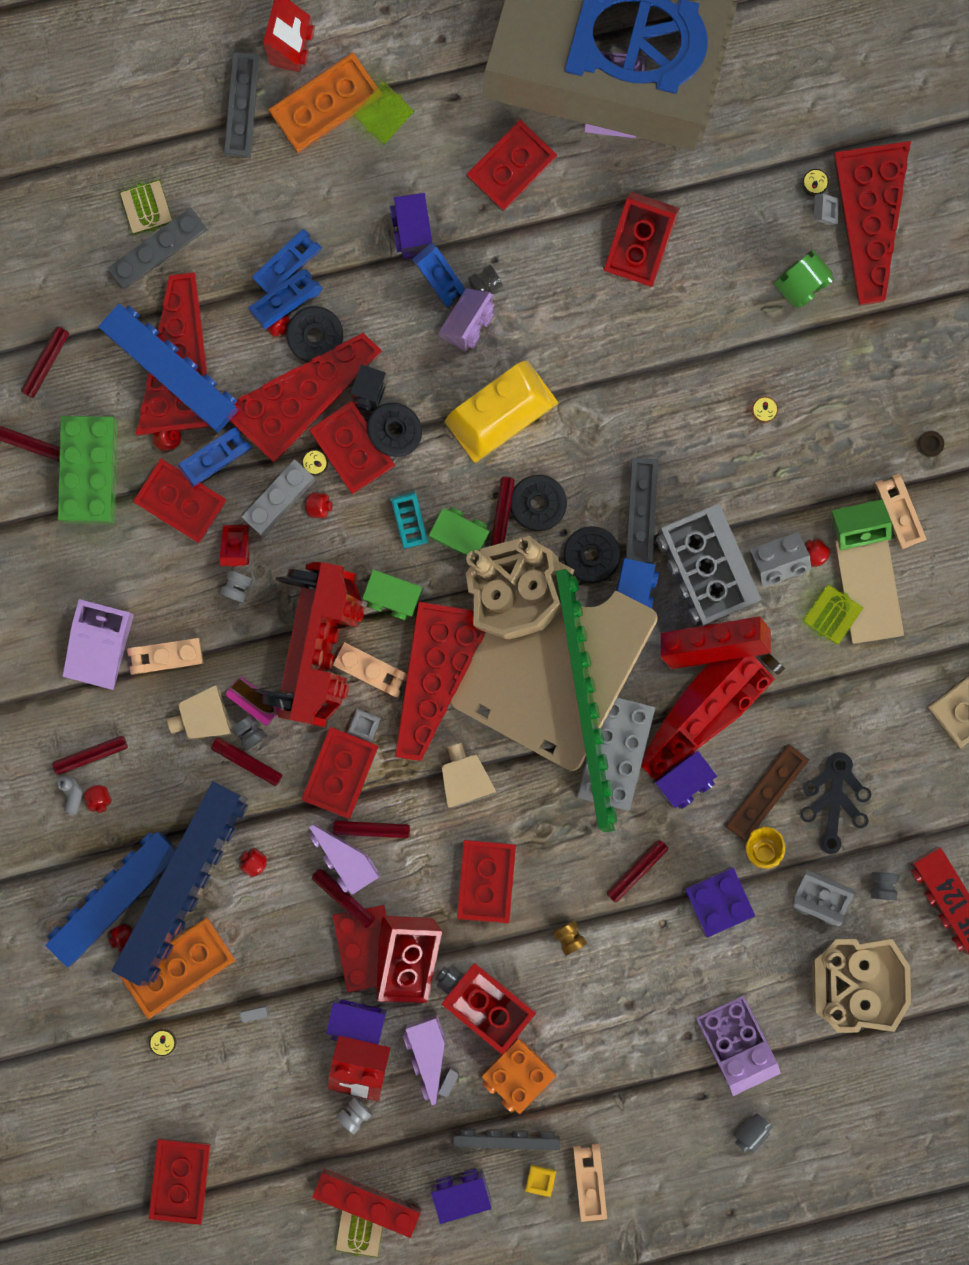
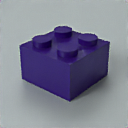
[390,193,432,259]
[653,751,717,809]
[683,867,755,938]
[326,998,387,1045]
[431,1168,492,1224]

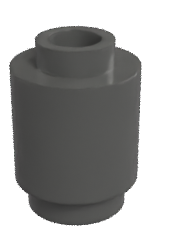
[436,965,465,994]
[734,1113,772,1153]

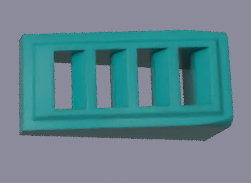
[390,491,429,549]

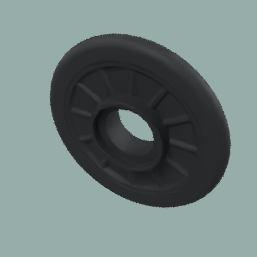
[286,306,343,362]
[367,403,422,457]
[510,475,567,531]
[563,526,621,583]

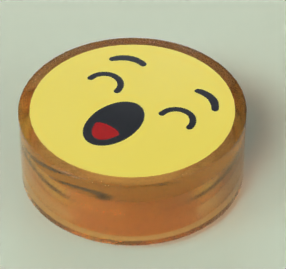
[751,396,778,423]

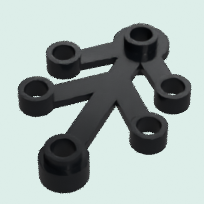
[800,752,872,854]

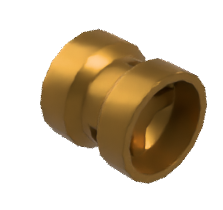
[552,920,588,956]

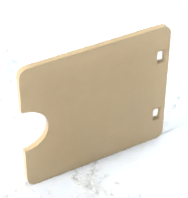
[451,562,658,771]

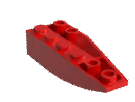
[641,656,775,781]

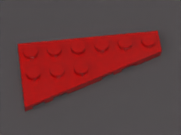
[834,141,911,306]
[135,272,210,436]
[230,333,382,463]
[394,602,486,761]

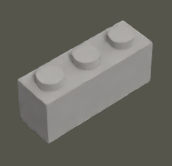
[242,459,316,538]

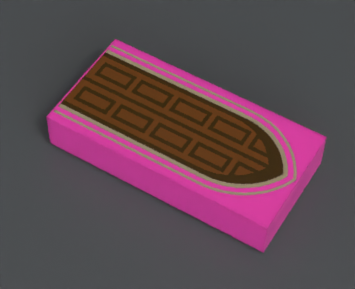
[225,676,282,726]

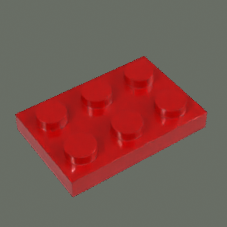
[466,119,557,212]
[309,401,396,495]
[133,458,228,544]
[301,727,379,819]
[457,840,516,923]
[333,904,387,993]
[149,1138,211,1225]

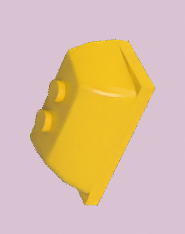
[444,361,559,464]

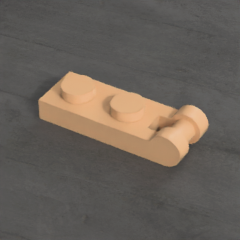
[874,473,927,550]
[127,638,204,675]
[333,642,407,698]
[573,1144,607,1222]

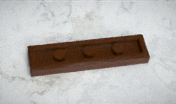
[725,744,809,842]

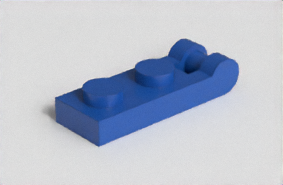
[252,229,323,294]
[412,243,465,308]
[248,269,322,330]
[178,427,252,487]

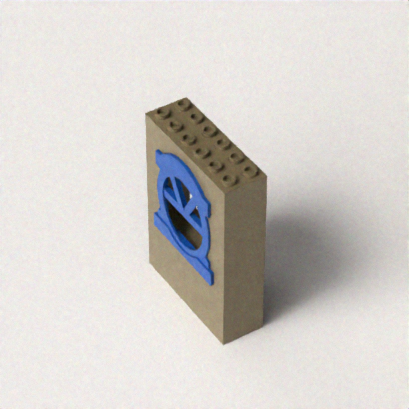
[482,0,737,151]

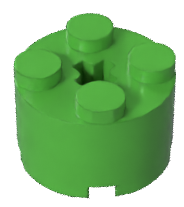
[773,249,834,309]

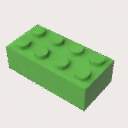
[58,416,118,524]

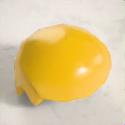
[745,826,786,869]

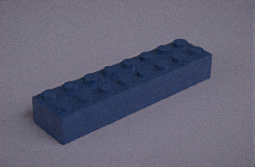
[112,781,248,986]

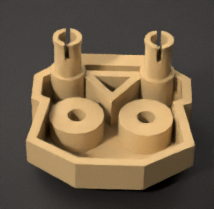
[466,536,562,640]
[811,938,911,1033]

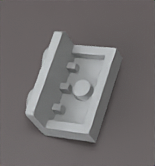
[750,532,811,587]
[792,870,855,927]

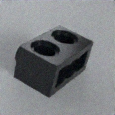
[350,364,388,411]

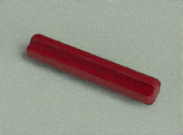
[21,326,69,398]
[0,426,60,462]
[490,476,515,546]
[52,736,128,775]
[211,738,283,786]
[333,821,410,838]
[607,840,669,903]
[312,869,375,928]

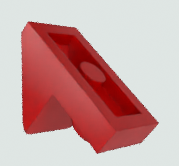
[219,525,250,567]

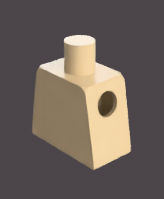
[167,685,233,739]
[442,743,496,808]

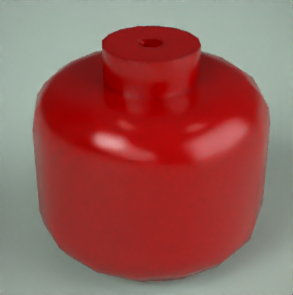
[266,315,291,337]
[153,425,181,452]
[305,492,333,519]
[805,539,830,567]
[83,785,112,813]
[239,848,267,877]
[108,923,133,952]

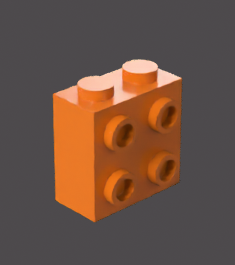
[482,1036,556,1114]

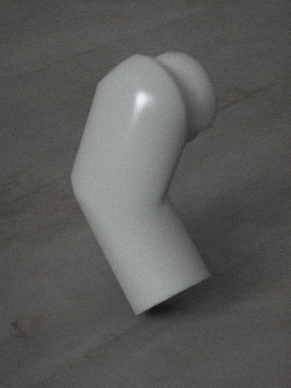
[57,776,82,815]

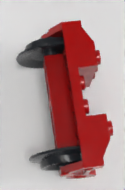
[253,562,365,727]

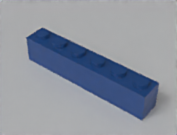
[98,303,238,433]
[45,831,177,968]

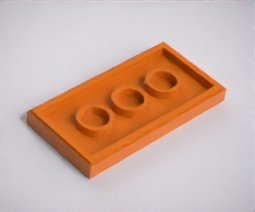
[268,52,382,153]
[120,917,236,1019]

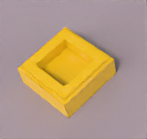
[525,1164,556,1197]

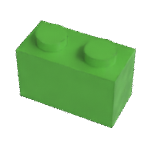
[832,499,891,550]
[429,507,490,557]
[363,570,423,620]

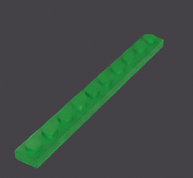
[556,569,617,833]

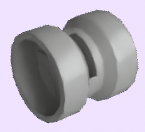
[219,570,253,604]
[336,1097,373,1134]

